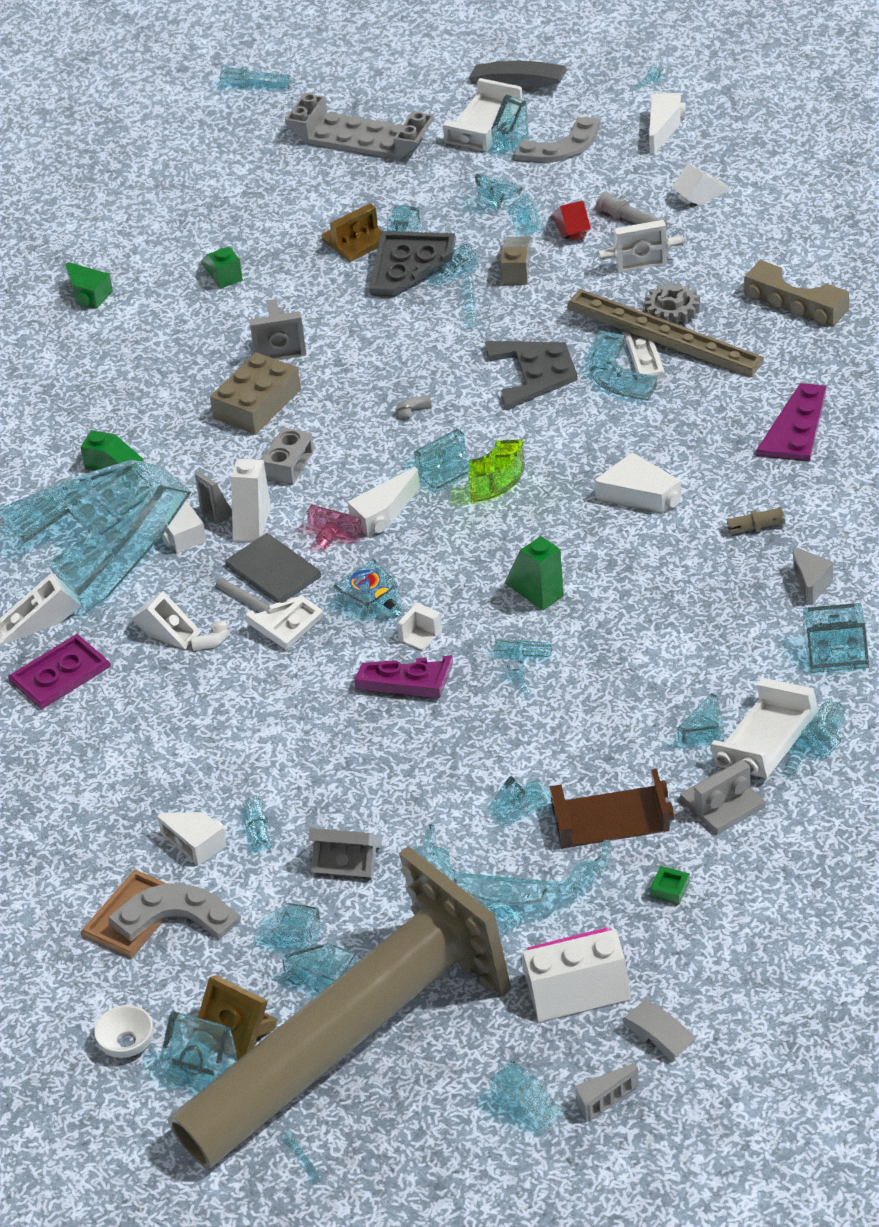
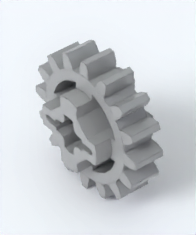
[644,282,700,325]

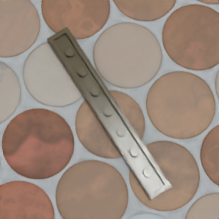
[567,289,764,377]

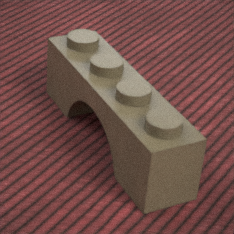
[744,260,849,326]

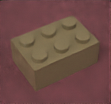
[210,352,301,435]

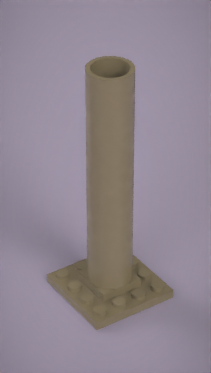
[168,846,512,1169]

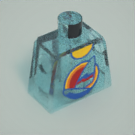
[333,559,402,622]

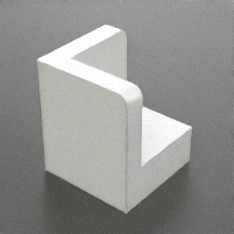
[397,603,442,651]

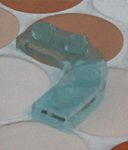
[588,331,658,401]

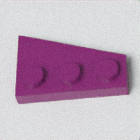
[355,655,453,698]

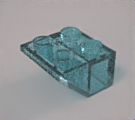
[803,603,869,673]

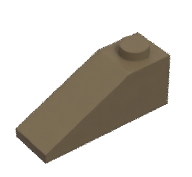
[501,236,532,285]

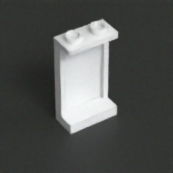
[443,78,523,152]
[710,678,819,778]

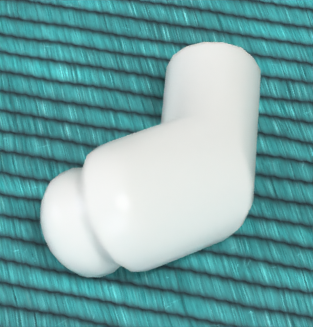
[191,621,229,651]

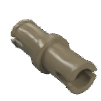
[726,507,785,536]

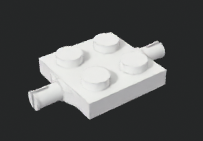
[598,220,684,273]

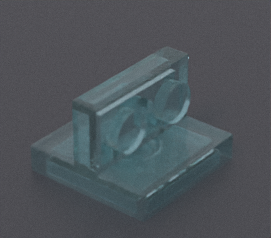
[404,429,479,494]

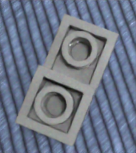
[622,1000,696,1061]

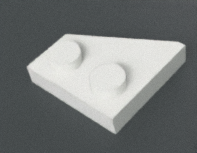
[245,596,323,650]

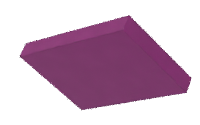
[8,634,111,710]

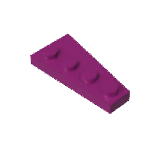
[756,383,827,461]

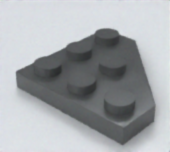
[369,231,456,296]

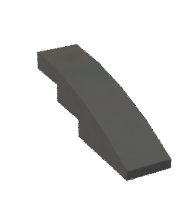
[469,60,567,91]

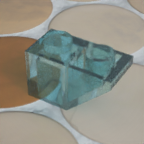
[282,943,357,994]

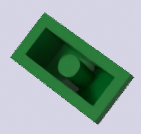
[201,246,243,289]
[65,262,113,308]
[80,430,144,478]

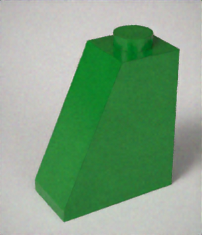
[505,536,564,611]

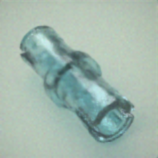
[243,796,272,852]

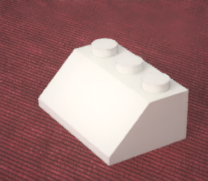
[522,929,632,1023]

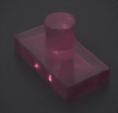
[306,504,363,548]

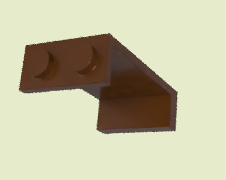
[550,769,674,849]

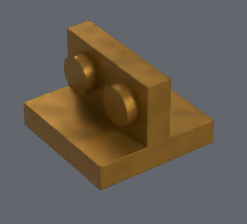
[321,203,382,262]
[192,975,278,1059]

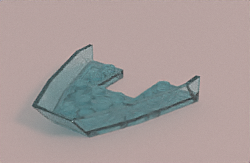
[0,459,191,612]

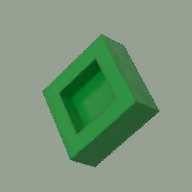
[650,866,690,904]

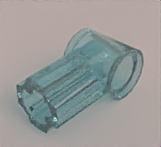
[801,700,846,757]

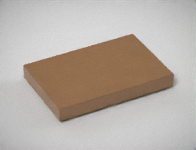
[80,869,168,959]

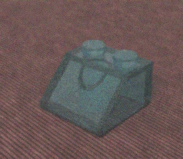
[160,1011,237,1092]

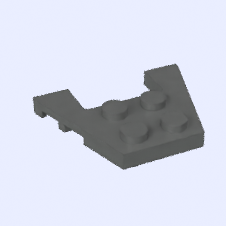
[485,341,578,410]

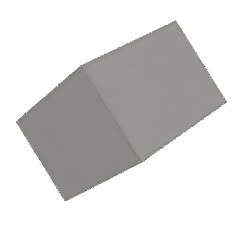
[793,548,833,605]

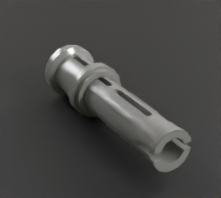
[596,191,667,228]

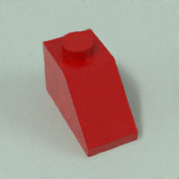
[551,200,591,241]

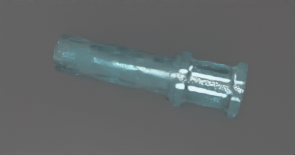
[220,64,291,89]

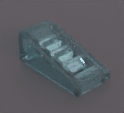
[426,243,479,287]

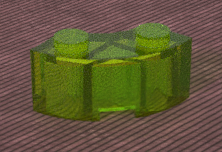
[469,439,525,502]

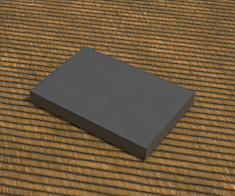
[225,533,322,603]

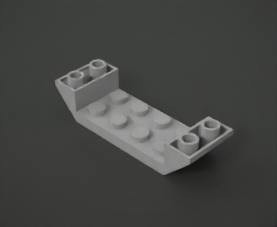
[285,93,434,160]

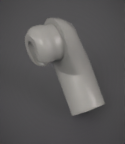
[396,395,432,419]

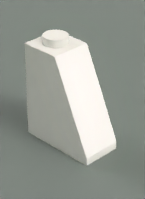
[595,452,681,513]
[231,459,271,543]

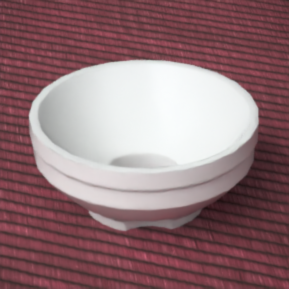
[95,1005,153,1058]

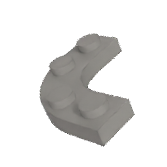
[514,117,601,163]
[109,883,241,942]

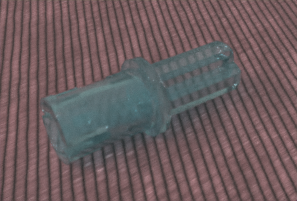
[494,638,552,660]

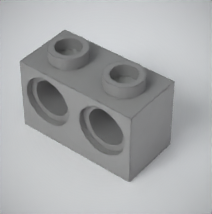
[261,427,314,485]

